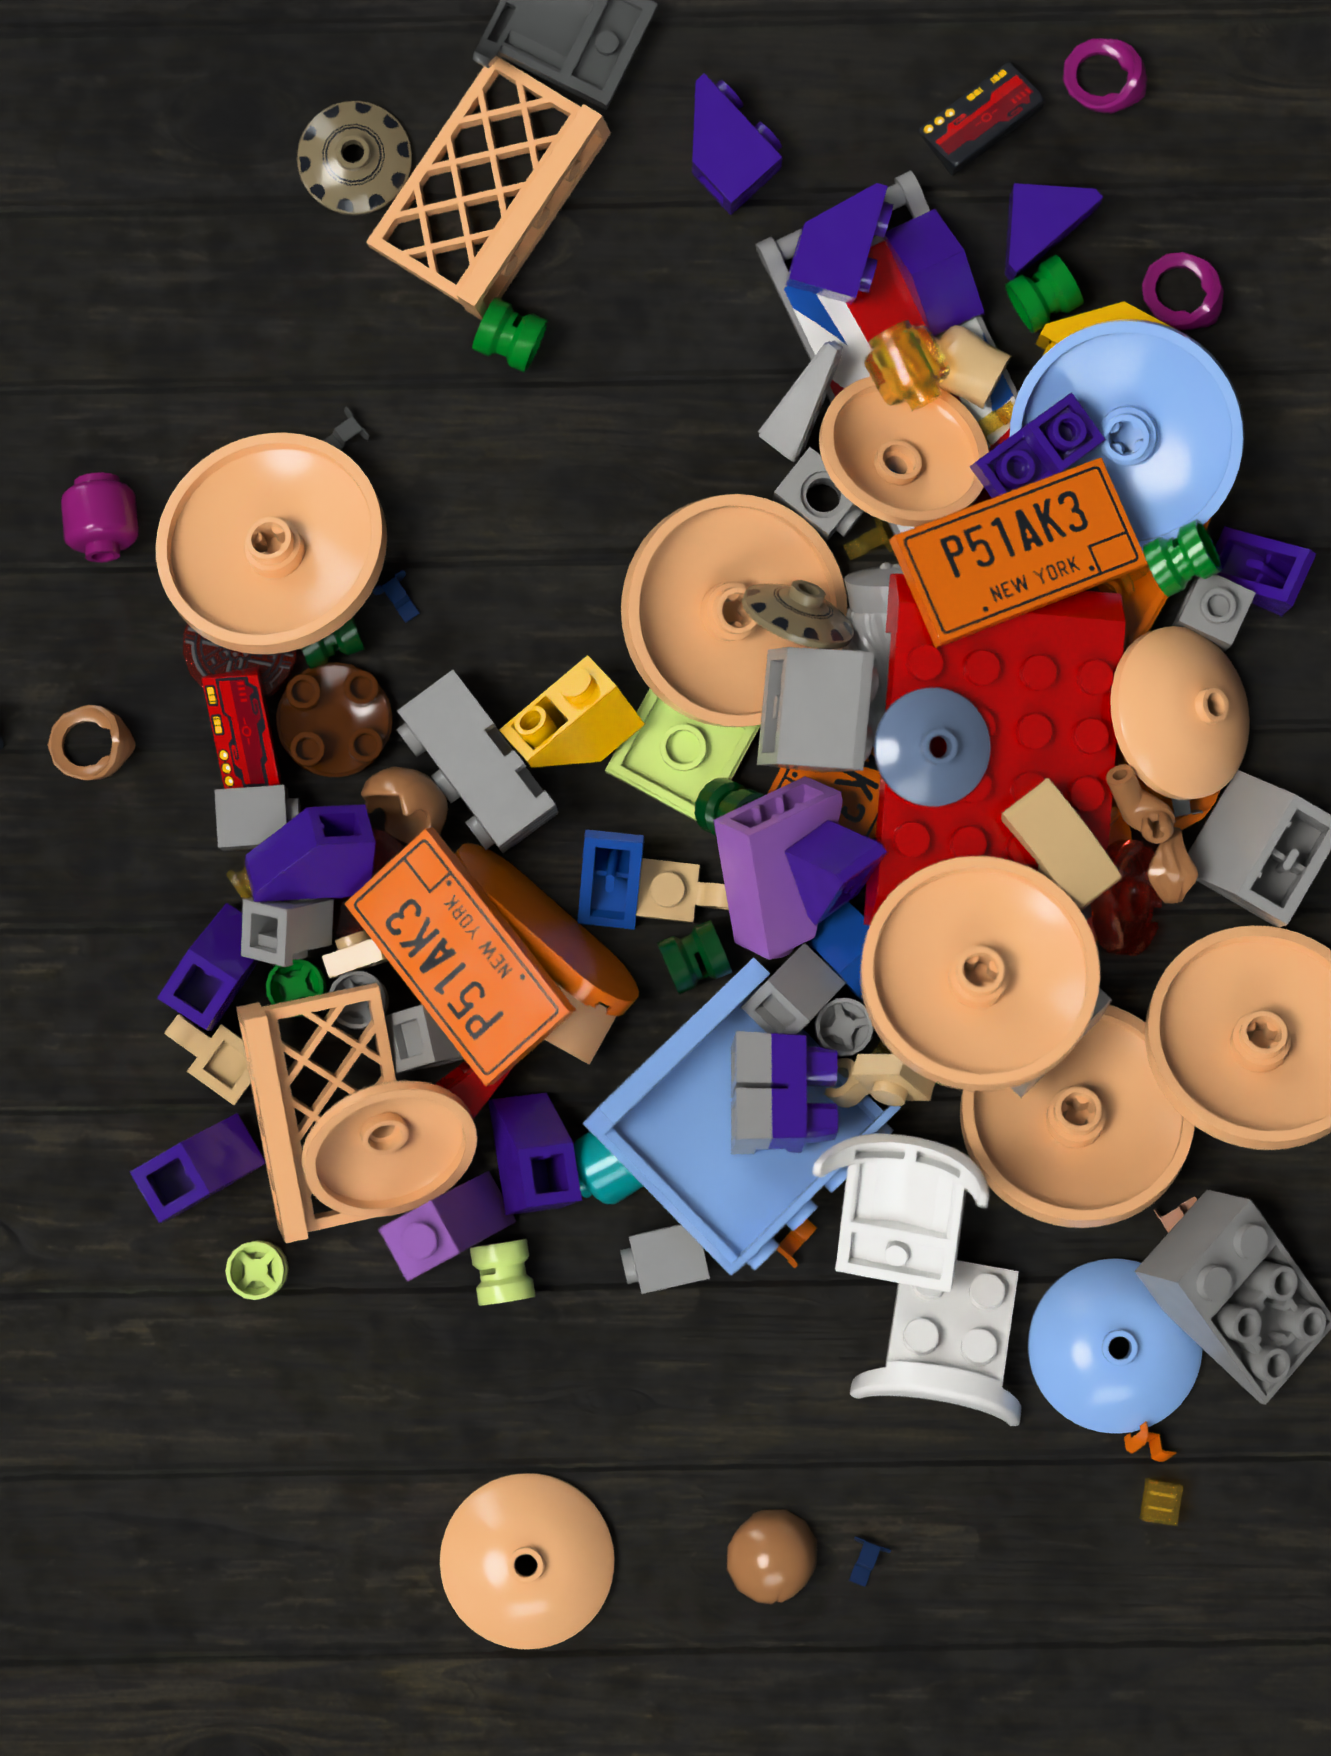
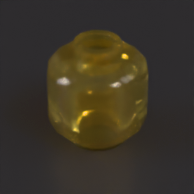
[864,320,951,411]

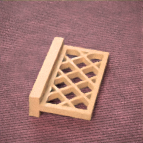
[366,57,611,320]
[236,983,396,1243]

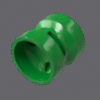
[1005,255,1084,333]
[472,297,548,373]
[1143,519,1222,597]
[266,959,328,1018]

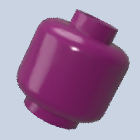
[61,472,138,562]

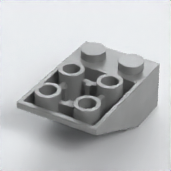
[1135,1189,1331,1405]

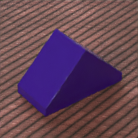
[1004,183,1103,281]
[884,209,984,337]
[1215,527,1316,616]
[784,820,887,926]

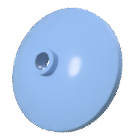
[1028,1258,1202,1433]

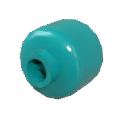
[573,1131,643,1204]

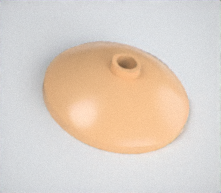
[819,374,989,527]
[1110,626,1250,800]
[302,1081,477,1217]
[440,1473,615,1649]

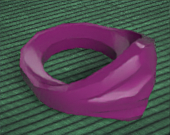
[1063,39,1147,113]
[1142,252,1224,330]

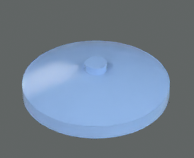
[1009,319,1244,553]

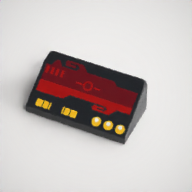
[917,62,1046,176]

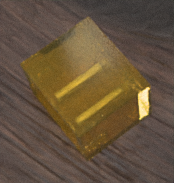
[1140,1478,1183,1526]

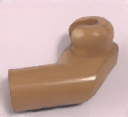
[1106,764,1175,844]

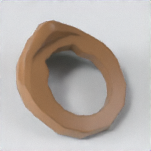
[48,705,136,781]
[1147,827,1198,904]

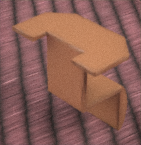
[1154,1196,1197,1233]

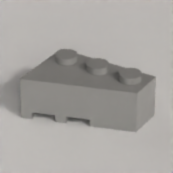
[396,670,558,854]

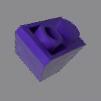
[692,73,782,215]
[785,183,894,304]
[245,804,375,902]
[157,903,259,1032]
[488,1093,582,1215]
[130,1113,266,1223]

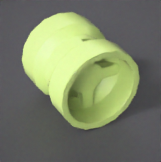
[470,1239,536,1306]
[225,1240,289,1300]

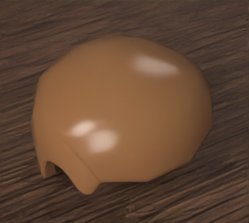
[361,766,448,844]
[727,1510,817,1604]

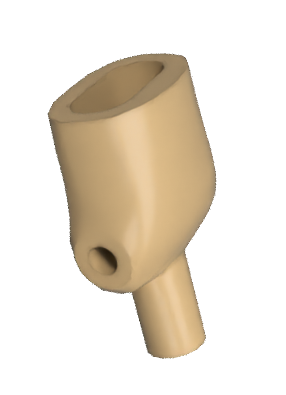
[899,324,1011,409]

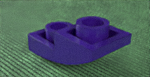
[969,392,1106,498]

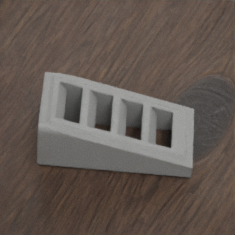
[758,340,843,462]

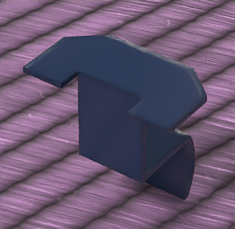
[372,570,420,623]
[849,1537,891,1587]

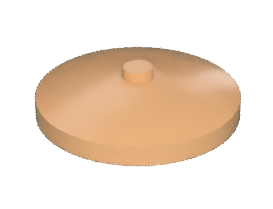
[156,433,387,654]
[621,494,847,727]
[860,856,1100,1091]
[1145,925,1331,1150]
[960,1005,1195,1228]

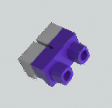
[731,1031,838,1154]

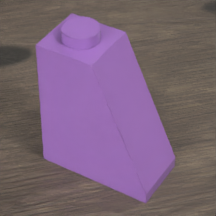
[714,776,843,960]
[379,1171,517,1281]

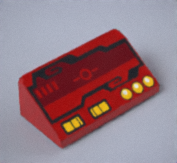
[202,666,281,789]

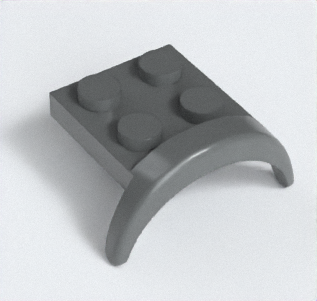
[473,0,658,110]

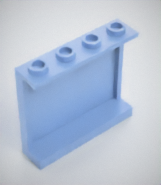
[583,958,901,1275]

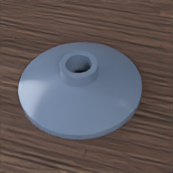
[874,688,990,806]

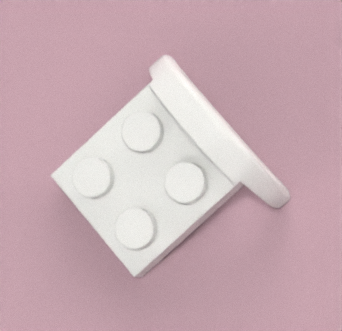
[813,1134,989,1292]
[850,1260,1021,1426]

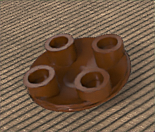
[276,663,392,777]

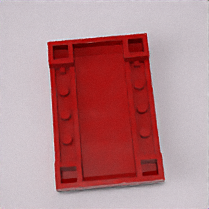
[863,573,1126,940]

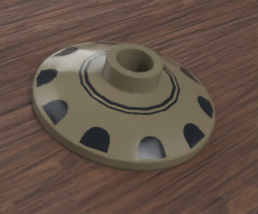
[297,101,412,215]
[742,580,854,649]

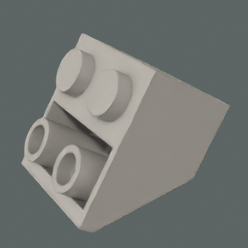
[757,647,879,773]
[1188,770,1331,928]

